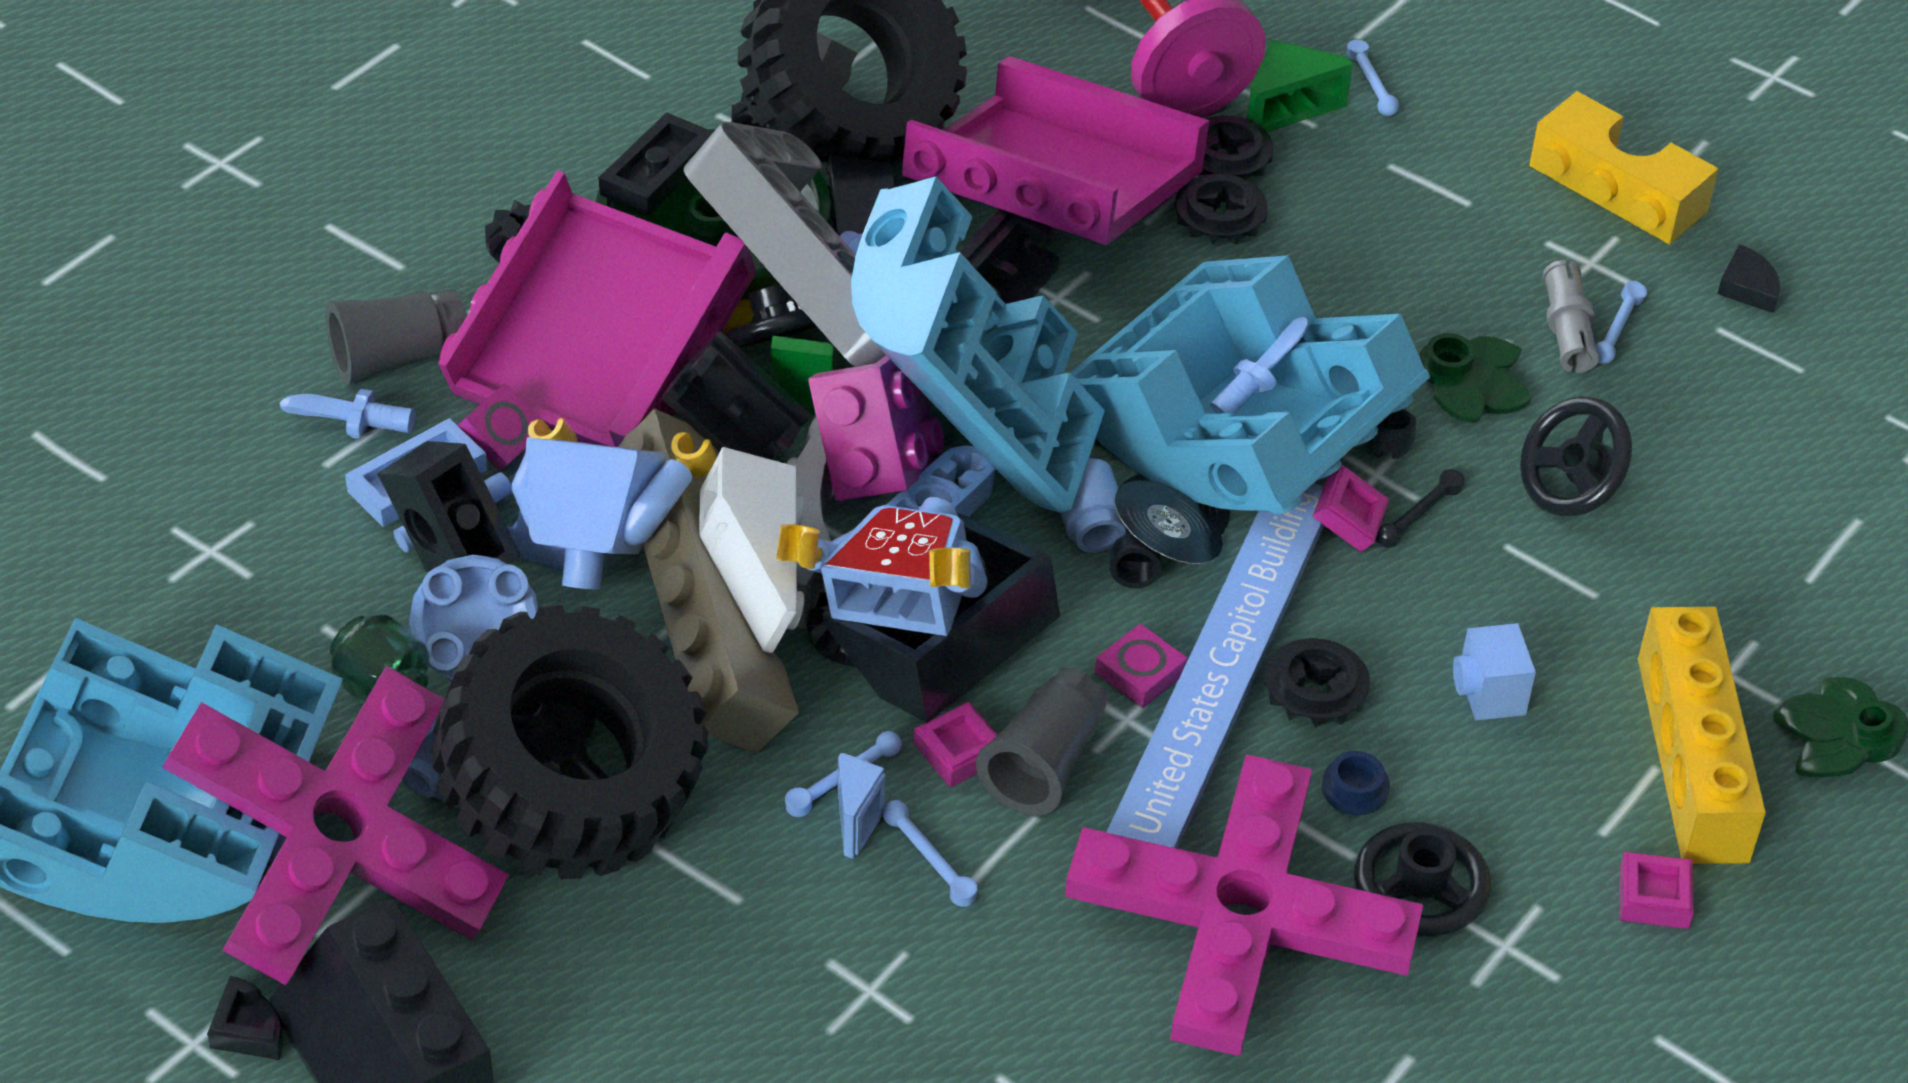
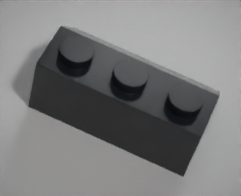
[822,512,1060,723]
[269,897,494,1083]

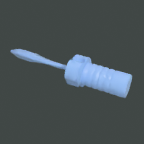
[1210,317,1309,415]
[280,389,416,438]

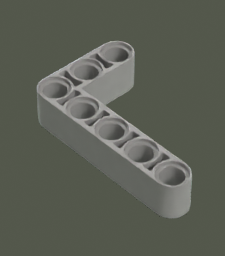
[683,121,886,367]

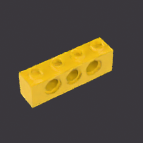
[1638,607,1766,864]

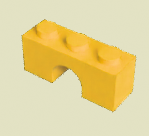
[1529,91,1719,245]

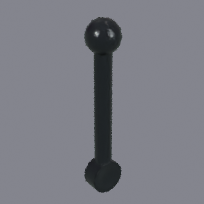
[1376,469,1465,548]

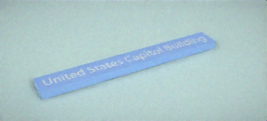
[1107,483,1324,849]

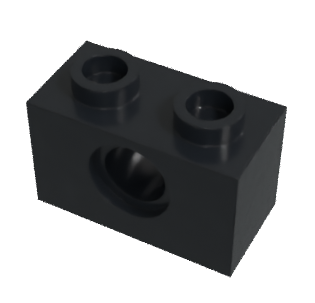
[377,441,521,573]

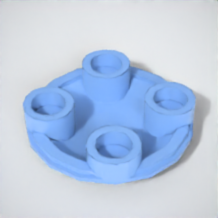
[409,555,538,681]

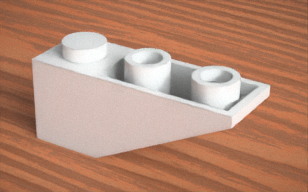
[699,447,804,653]

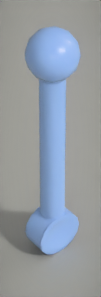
[1346,40,1400,116]
[1595,281,1647,364]
[785,731,902,817]
[882,800,977,907]

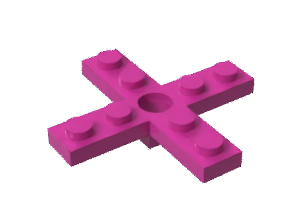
[162,666,509,985]
[1065,754,1423,1057]

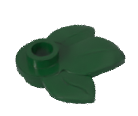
[1419,333,1531,423]
[1773,677,1908,777]

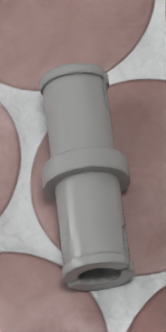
[1542,260,1599,373]

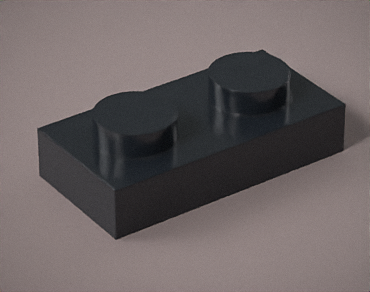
[598,112,713,216]

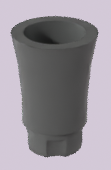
[325,289,467,384]
[976,668,1106,816]

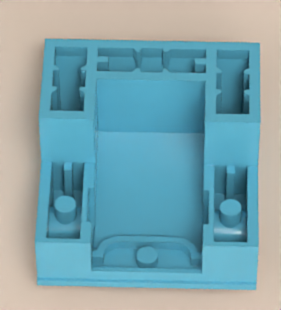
[851,177,1105,512]
[1070,255,1430,514]
[0,618,343,923]

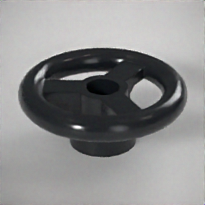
[725,284,817,348]
[1520,396,1632,517]
[1354,822,1491,936]

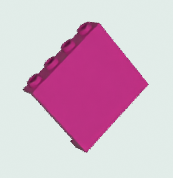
[902,56,1209,245]
[438,170,756,447]

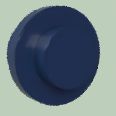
[1322,751,1390,815]

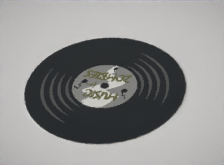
[1115,480,1223,564]

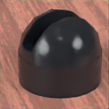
[1367,409,1416,459]
[1110,533,1161,589]

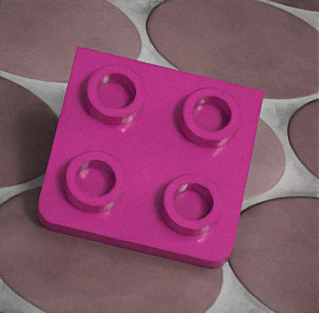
[808,355,944,501]

